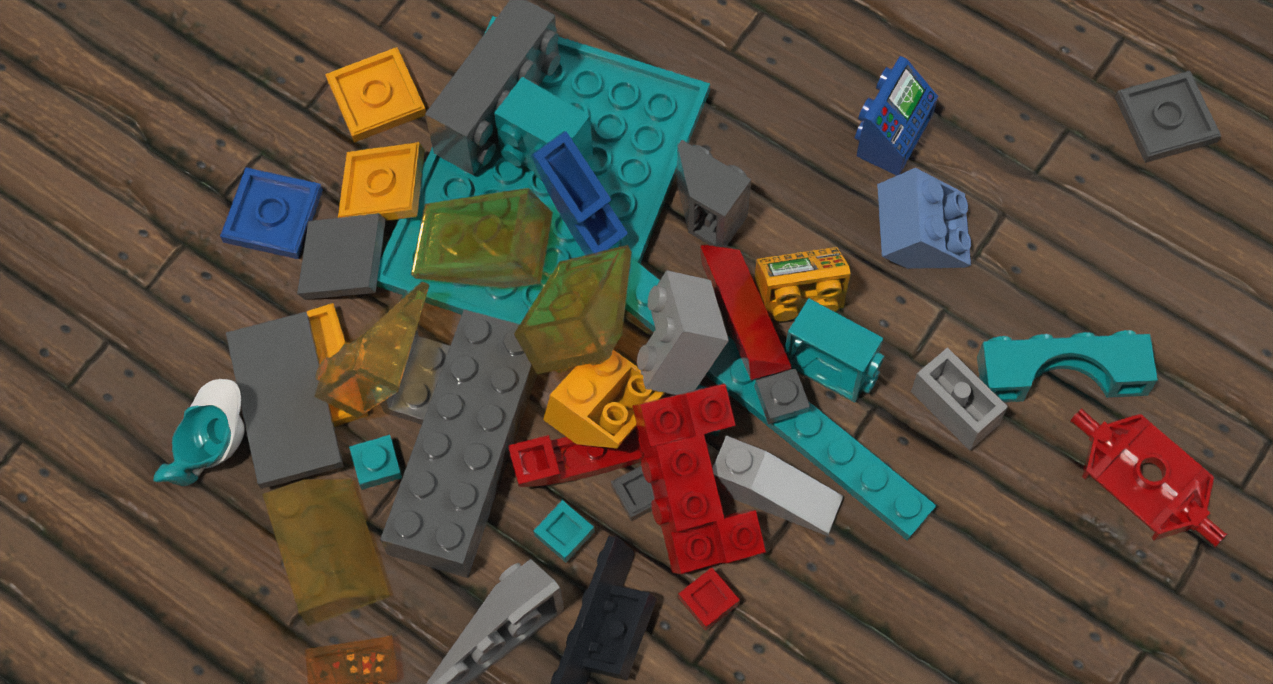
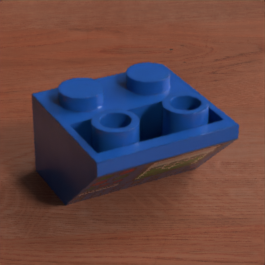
[855,56,938,175]

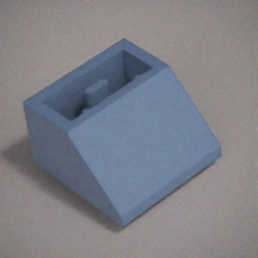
[877,168,971,269]

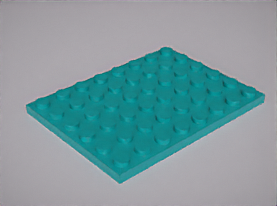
[377,16,710,356]

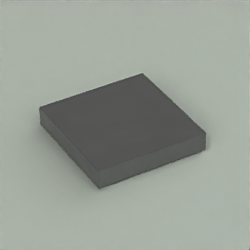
[1115,71,1221,163]
[297,213,386,300]

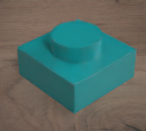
[349,435,402,490]
[533,500,595,563]

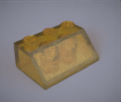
[263,479,391,626]

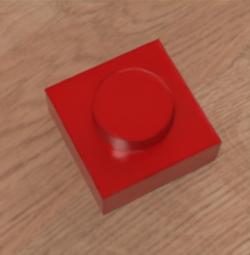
[678,567,740,631]

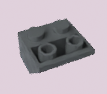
[677,140,751,248]

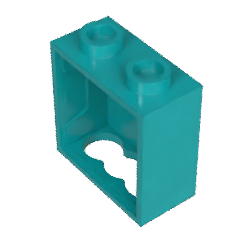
[785,298,885,403]

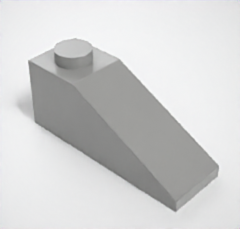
[712,436,843,536]

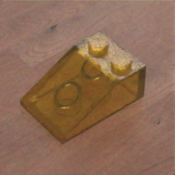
[411,188,553,288]
[514,245,631,374]
[314,281,429,418]

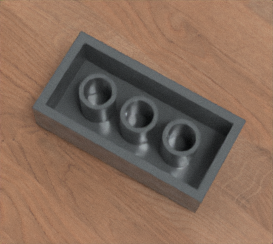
[425,0,561,175]

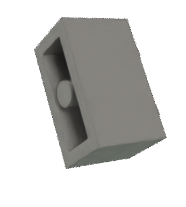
[911,347,1008,450]

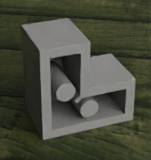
[637,270,729,395]

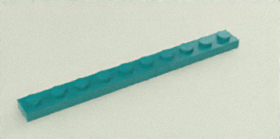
[587,244,936,541]

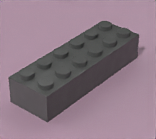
[380,309,546,578]

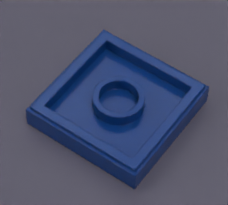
[220,167,323,259]

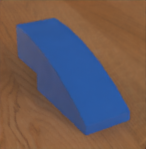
[531,131,628,258]

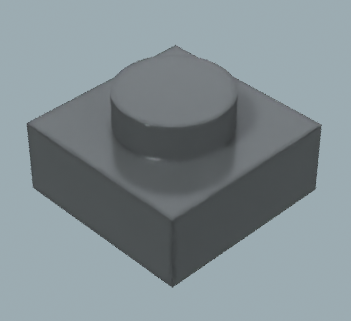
[754,368,810,424]

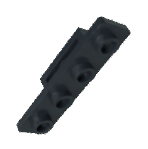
[551,535,657,684]

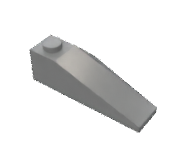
[426,559,564,684]

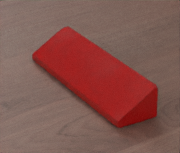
[700,245,791,380]

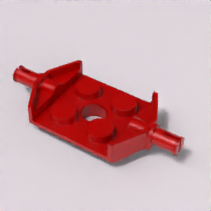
[1070,408,1227,548]

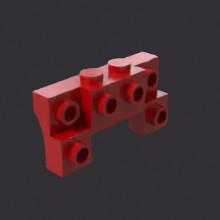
[632,384,766,574]

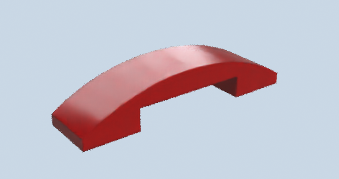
[508,426,644,487]

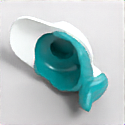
[153,379,245,486]

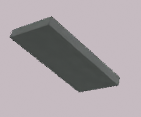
[226,311,344,489]

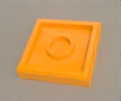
[325,47,426,143]
[338,142,425,221]

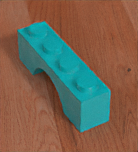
[977,330,1158,402]

